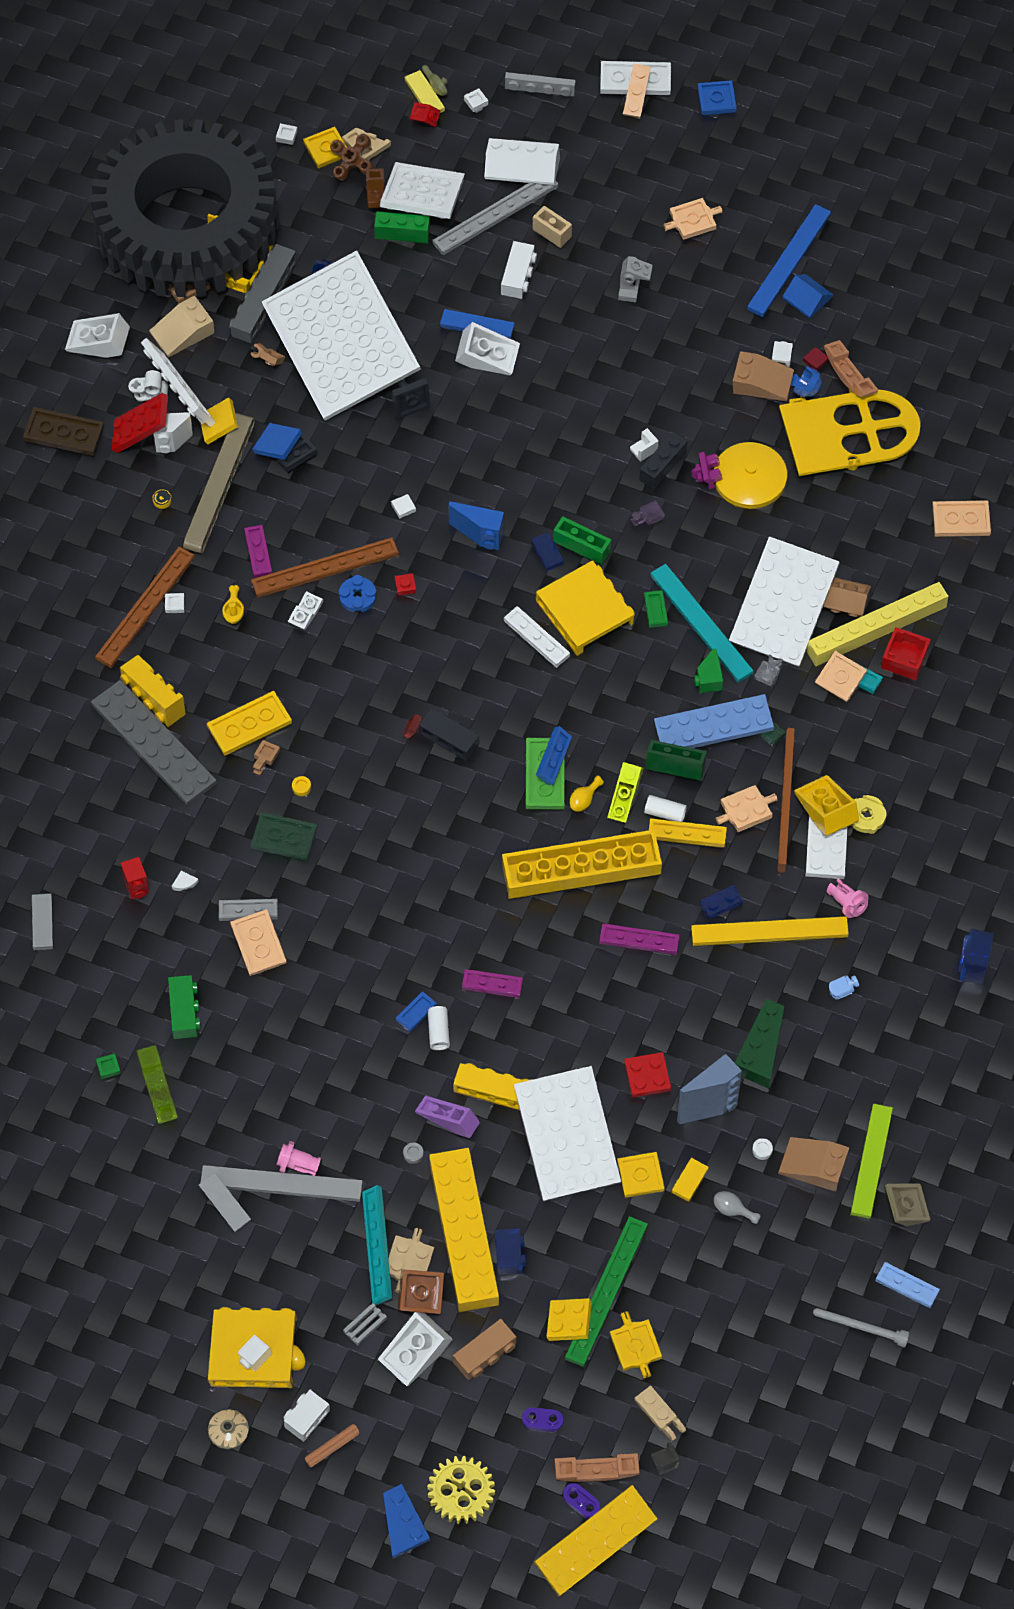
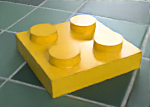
[547,1299,592,1341]

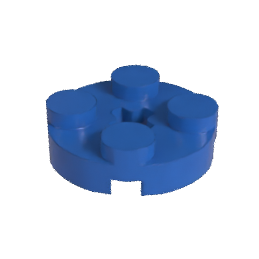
[339,575,376,612]

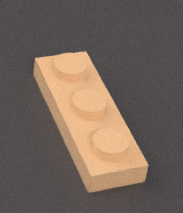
[623,63,651,119]

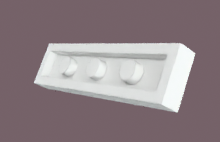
[504,606,570,668]

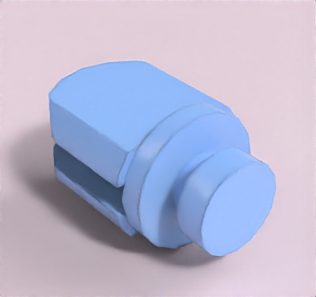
[829,975,859,999]

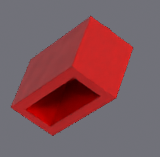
[121,857,149,899]

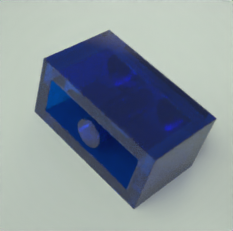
[495,1228,526,1275]

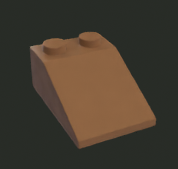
[733,351,794,401]
[778,1137,849,1192]

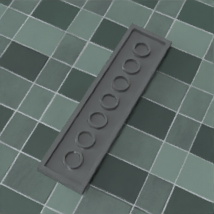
[91,680,217,806]

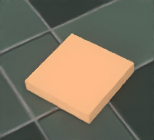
[815,651,867,702]

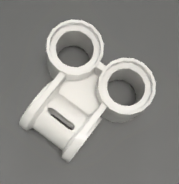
[128,370,169,401]

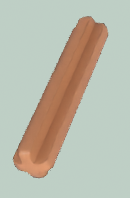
[305,1424,359,1467]

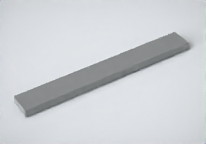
[433,180,558,255]
[201,1165,363,1202]

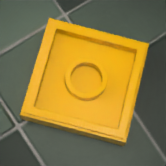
[303,127,347,168]
[201,398,238,444]
[617,1152,664,1198]

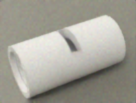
[644,795,687,822]
[428,1006,450,1050]

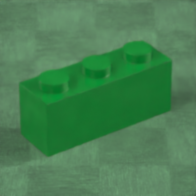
[374,212,430,243]
[553,516,611,565]
[168,975,200,1039]

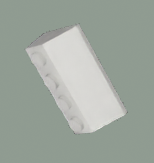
[484,138,560,185]

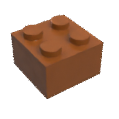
[398,1269,444,1314]

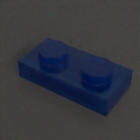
[700,885,743,919]

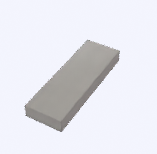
[32,894,53,950]
[219,899,278,921]
[199,1173,251,1233]

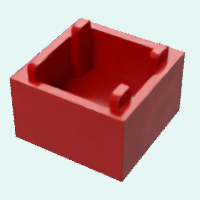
[881,627,931,680]

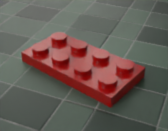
[112,393,168,453]

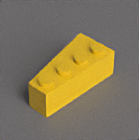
[120,655,186,727]

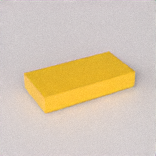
[671,1158,709,1202]

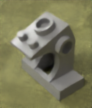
[618,256,652,302]

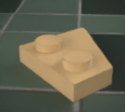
[342,128,391,160]

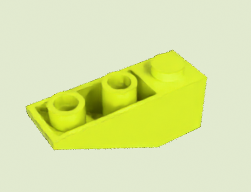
[607,762,644,823]

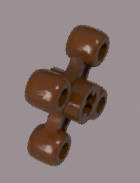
[330,134,374,181]

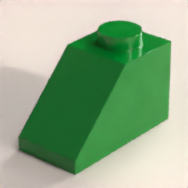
[694,649,723,693]

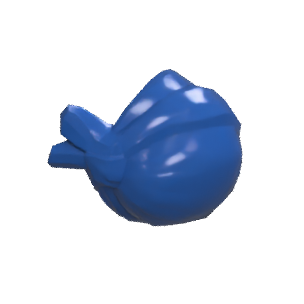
[791,366,822,397]

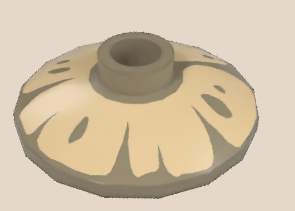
[208,1409,249,1449]

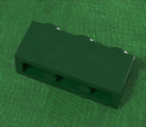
[645,740,707,780]

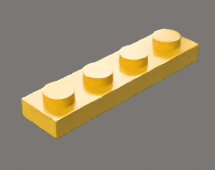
[649,819,727,848]

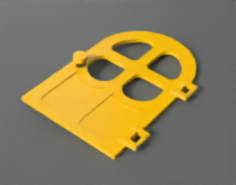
[779,389,920,476]

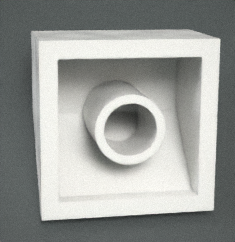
[154,412,193,453]

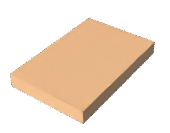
[932,501,991,537]
[230,909,287,976]

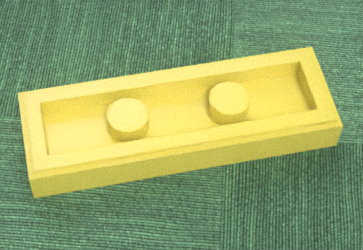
[405,70,445,113]

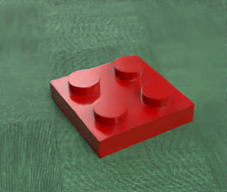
[624,1052,671,1098]

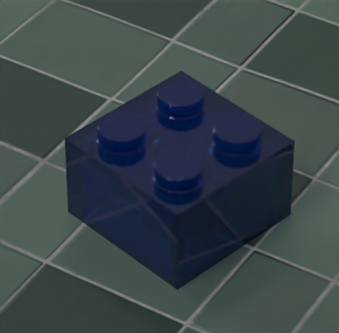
[957,929,994,984]

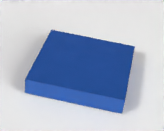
[697,80,737,115]
[253,423,302,460]

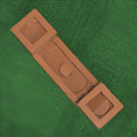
[824,340,878,397]
[555,1453,639,1482]

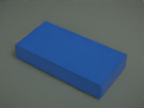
[396,991,437,1032]

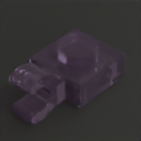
[631,501,665,526]

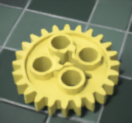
[427,1456,495,1524]

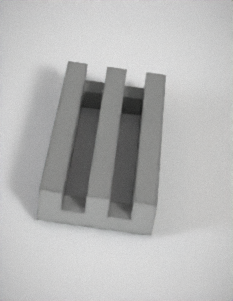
[343,1303,387,1346]

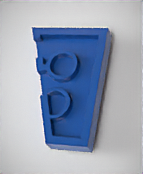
[383,1484,430,1559]

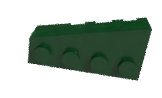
[735,998,784,1089]

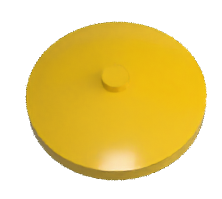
[714,442,787,509]

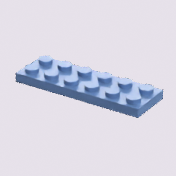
[654,694,774,748]

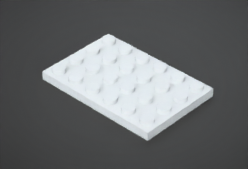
[729,537,840,667]
[514,1066,621,1201]

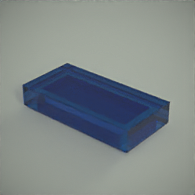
[531,532,564,571]

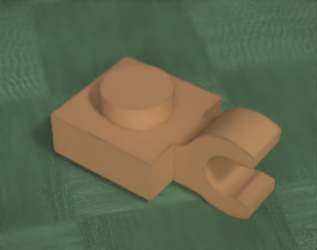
[251,343,285,366]
[253,740,280,776]

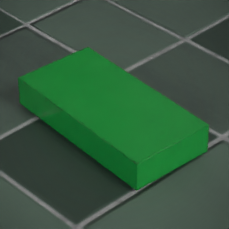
[644,590,668,628]

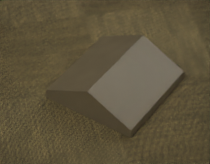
[885,1184,930,1226]

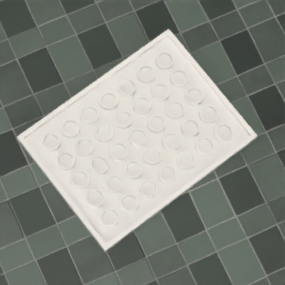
[262,251,421,420]

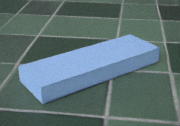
[875,1262,940,1308]

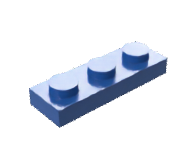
[536,726,572,785]

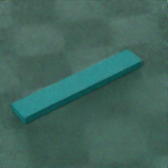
[362,1185,392,1305]

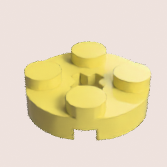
[850,795,886,834]

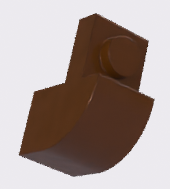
[366,168,385,208]

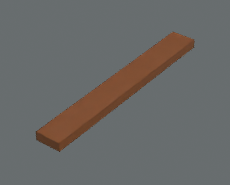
[251,537,399,598]
[95,547,195,668]
[777,728,795,873]

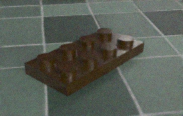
[23,407,104,456]

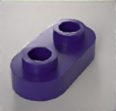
[522,1407,563,1432]
[563,1483,600,1519]

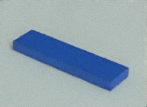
[440,309,514,339]

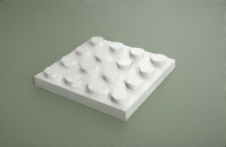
[380,162,465,219]

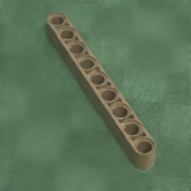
[183,413,255,553]

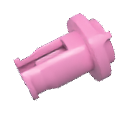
[827,878,868,918]
[276,1141,321,1176]

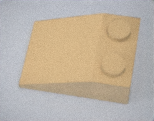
[149,296,214,357]

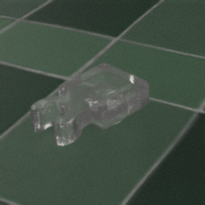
[754,652,783,686]

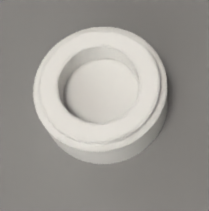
[752,1139,773,1160]

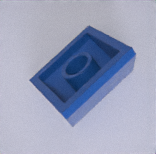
[783,274,833,318]

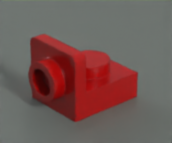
[410,102,440,127]

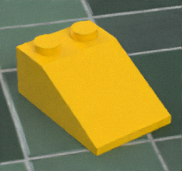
[794,775,859,836]

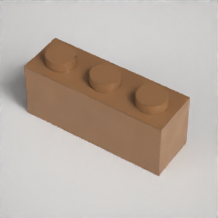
[453,1319,516,1380]

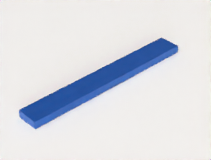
[747,204,831,317]

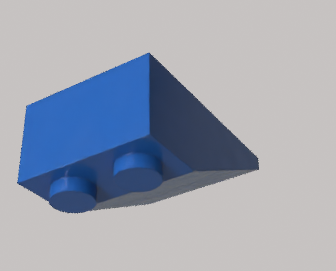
[449,501,504,550]

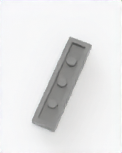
[505,72,575,96]

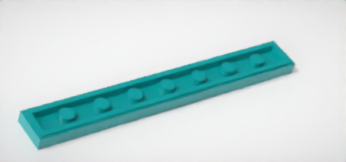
[650,564,753,683]

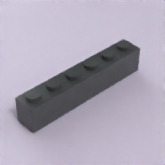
[229,244,296,343]

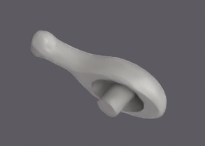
[714,1191,761,1224]

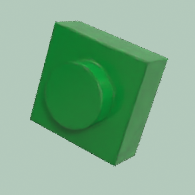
[96,1054,121,1079]

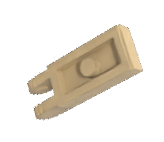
[635,1385,686,1441]

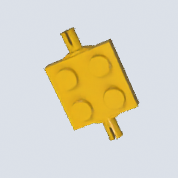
[610,1312,662,1378]

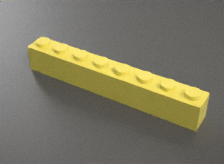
[807,582,948,666]

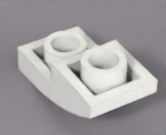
[288,592,324,630]

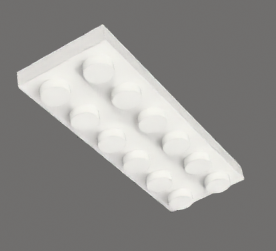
[141,338,216,427]

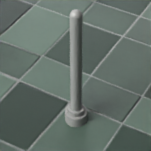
[813,1308,910,1348]

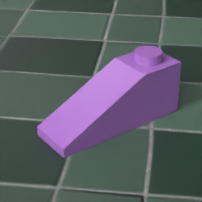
[415,1096,480,1138]

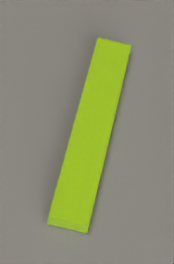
[851,1104,893,1219]

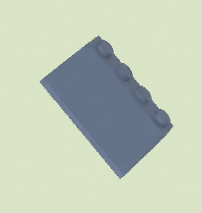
[677,1054,742,1124]

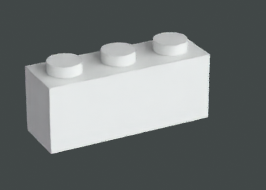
[501,241,537,299]

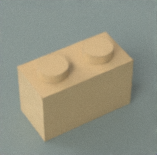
[533,206,572,248]

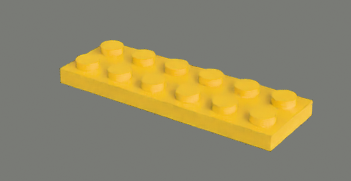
[534,1485,657,1596]

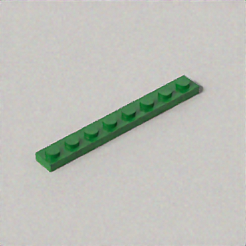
[565,1216,648,1367]

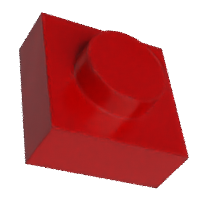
[395,573,416,596]

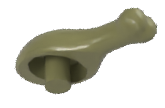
[422,65,448,96]

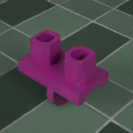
[691,452,723,489]

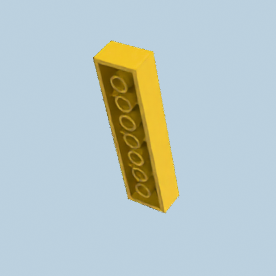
[502,830,662,899]
[429,1148,499,1312]

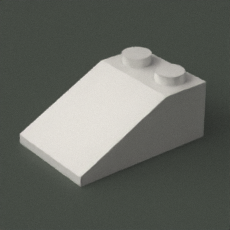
[65,313,130,358]
[455,322,520,375]
[378,1312,453,1386]

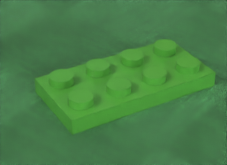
[526,738,564,809]

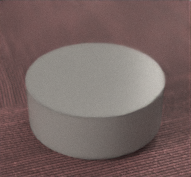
[403,1143,423,1164]

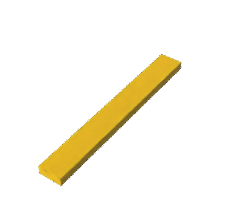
[691,917,848,946]

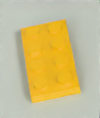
[207,691,292,756]

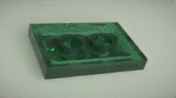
[251,812,317,861]

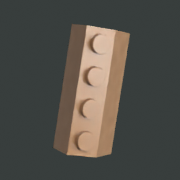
[823,577,871,617]

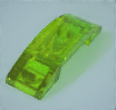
[137,1045,178,1124]

